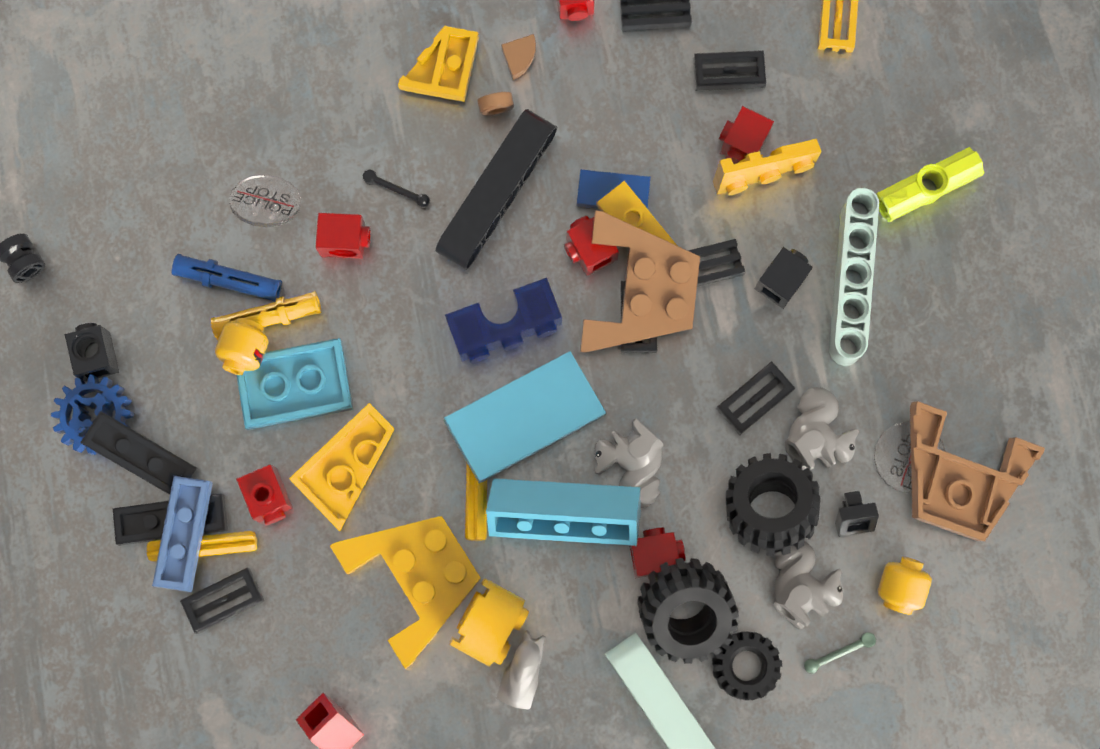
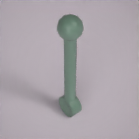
[804,632,876,673]

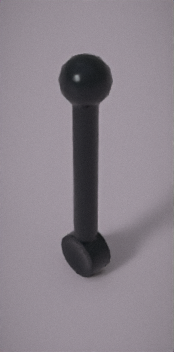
[363,169,430,208]

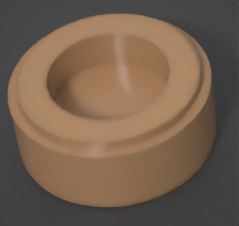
[477,92,514,116]

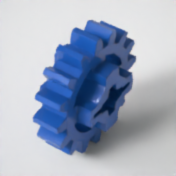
[51,375,134,455]

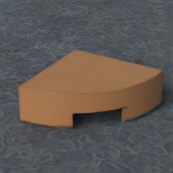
[501,34,536,80]

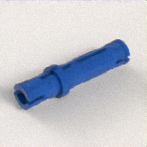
[172,253,282,302]

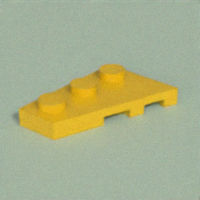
[713,139,822,195]
[289,403,395,531]

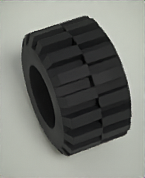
[726,453,821,556]
[637,558,739,663]

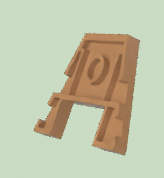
[580,210,700,352]
[910,401,1045,541]

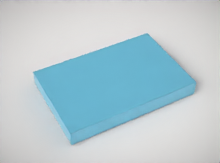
[236,338,354,430]

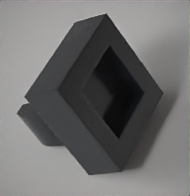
[835,491,879,537]

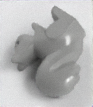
[785,387,859,471]
[595,418,664,508]
[773,541,843,629]
[496,630,545,709]

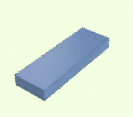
[152,476,213,592]

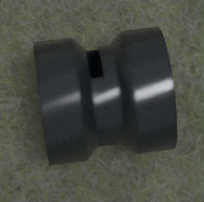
[0,233,45,283]

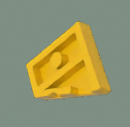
[398,26,479,102]

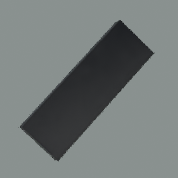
[80,411,197,495]
[112,493,228,546]

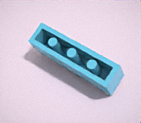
[486,479,641,546]

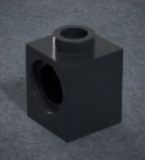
[754,246,813,309]
[64,323,119,382]

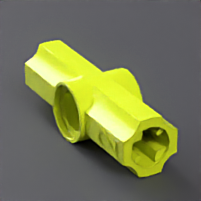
[876,147,985,222]

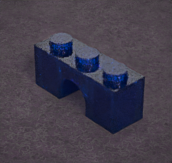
[445,277,562,363]

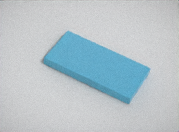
[443,351,606,483]

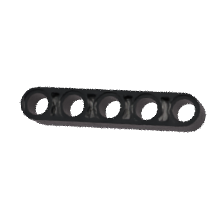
[435,109,558,270]

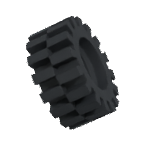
[712,631,783,700]

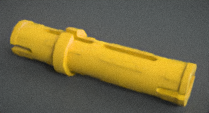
[211,291,322,340]

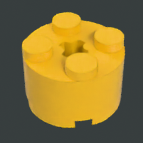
[449,578,529,666]

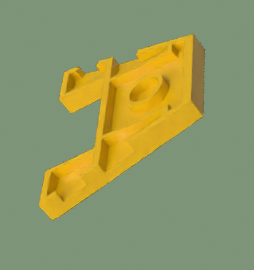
[330,516,481,669]

